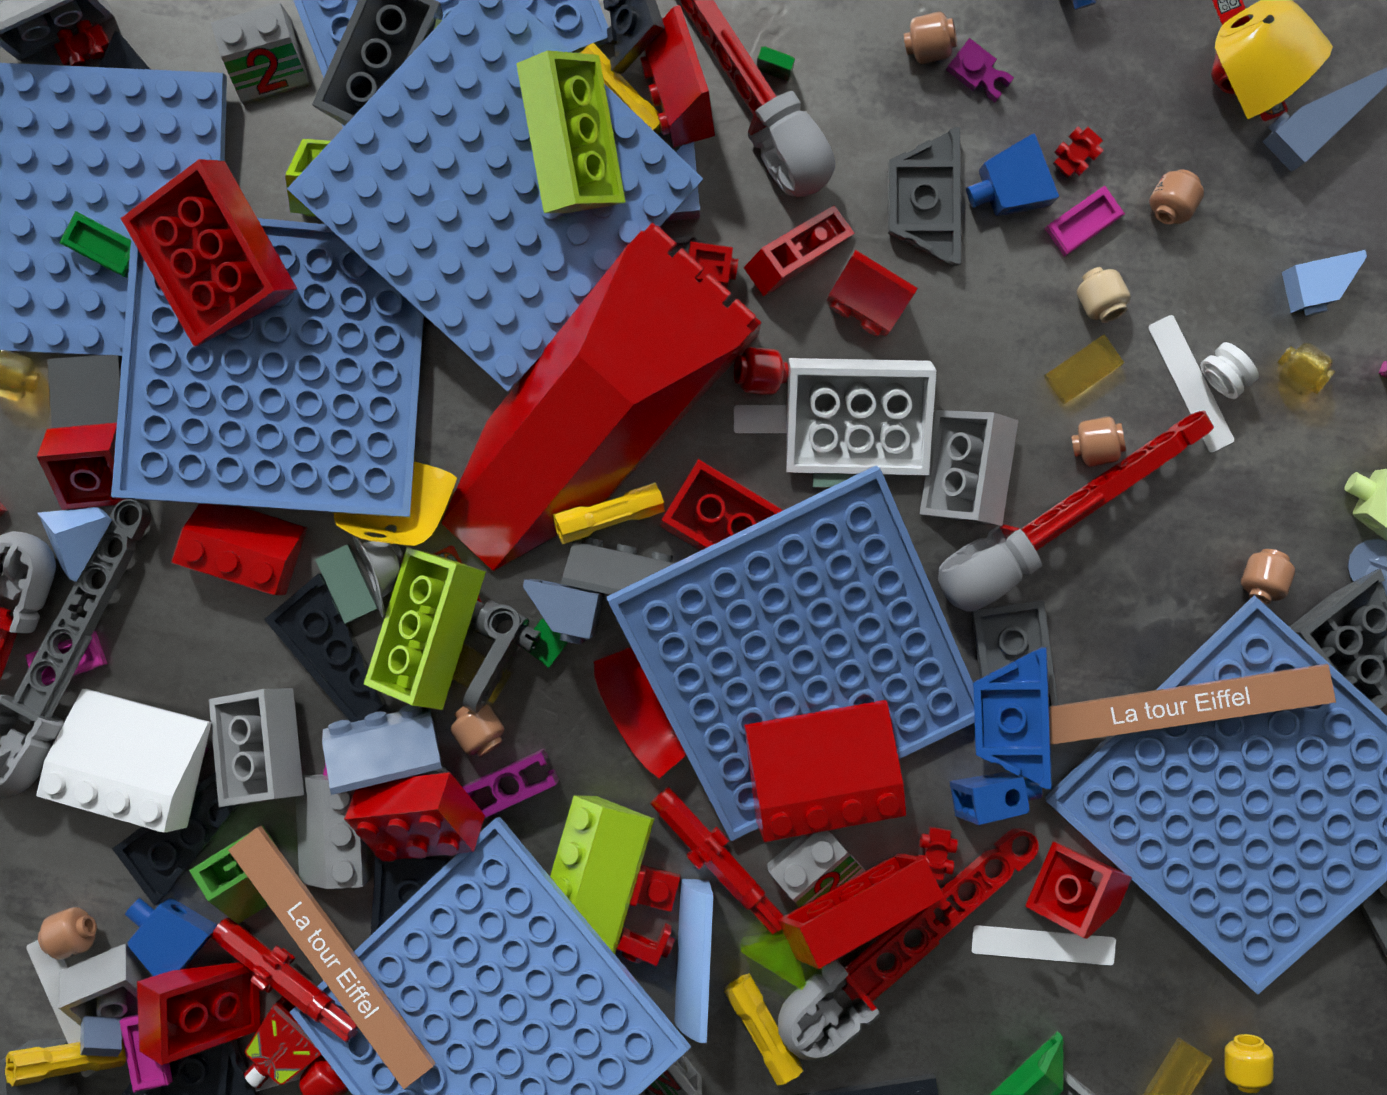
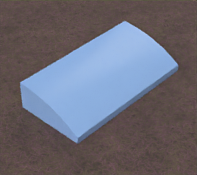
[674,879,713,1043]

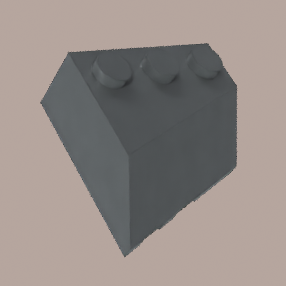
[1289,569,1387,709]

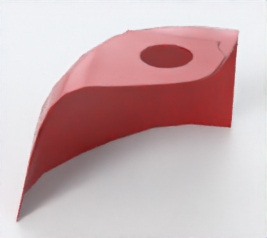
[593,648,686,779]

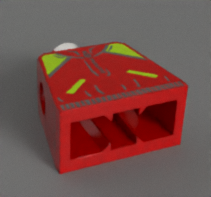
[244,996,322,1088]

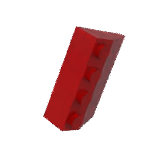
[120,159,297,346]
[744,700,906,842]

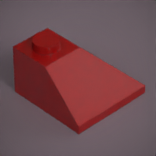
[1025,841,1132,939]

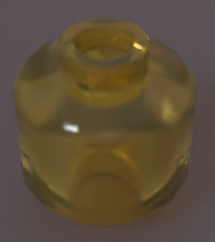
[1277,343,1336,396]
[0,349,40,401]

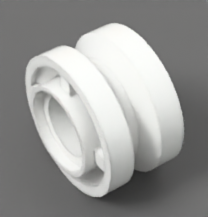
[1200,342,1259,399]

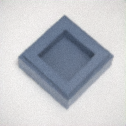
[80,1016,122,1057]

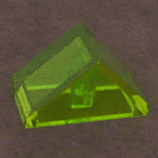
[740,929,806,990]

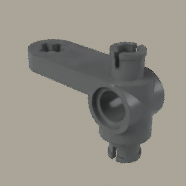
[463,600,542,713]

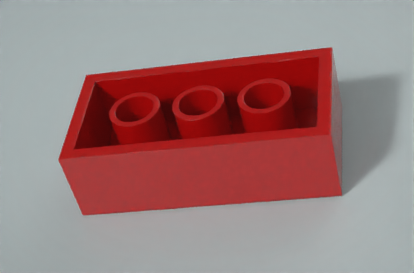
[660,459,783,551]
[778,853,944,969]

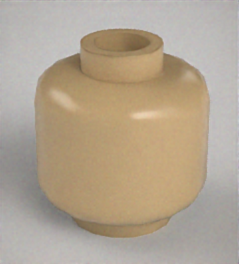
[1077,267,1131,323]

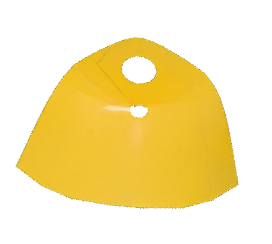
[1215,0,1333,119]
[334,462,457,546]

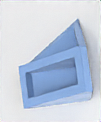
[38,507,112,582]

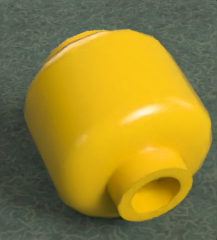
[1224,1034,1274,1093]

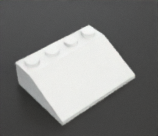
[786,358,937,475]
[36,689,211,833]

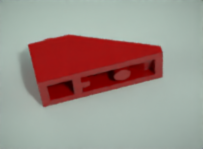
[743,205,855,296]

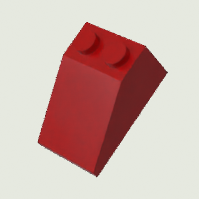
[137,962,260,1065]

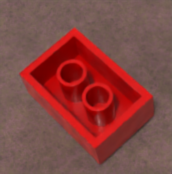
[344,772,485,861]

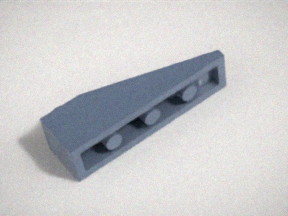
[1262,67,1387,172]

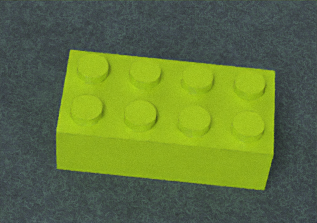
[364,547,486,710]

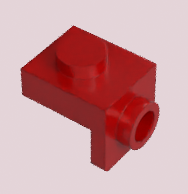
[617,923,675,966]

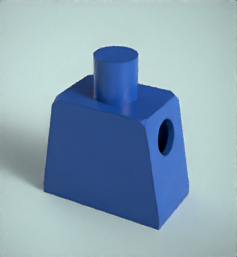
[966,133,1059,216]
[949,772,1042,825]
[125,898,217,976]

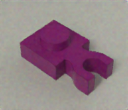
[946,38,1014,103]

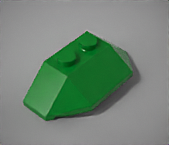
[990,1031,1064,1095]

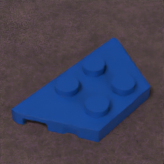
[973,647,1052,789]

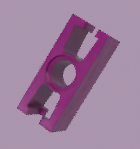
[463,748,559,818]

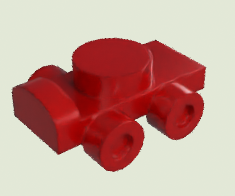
[54,20,110,66]
[1052,126,1104,178]
[918,826,958,880]

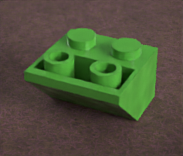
[189,825,277,924]

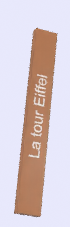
[1049,664,1336,745]
[228,826,436,1089]

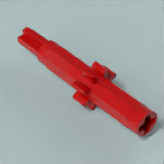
[650,786,784,935]
[212,918,358,1043]

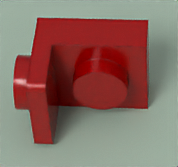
[689,241,739,288]
[630,864,680,912]

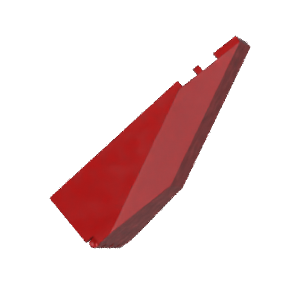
[441,222,762,571]

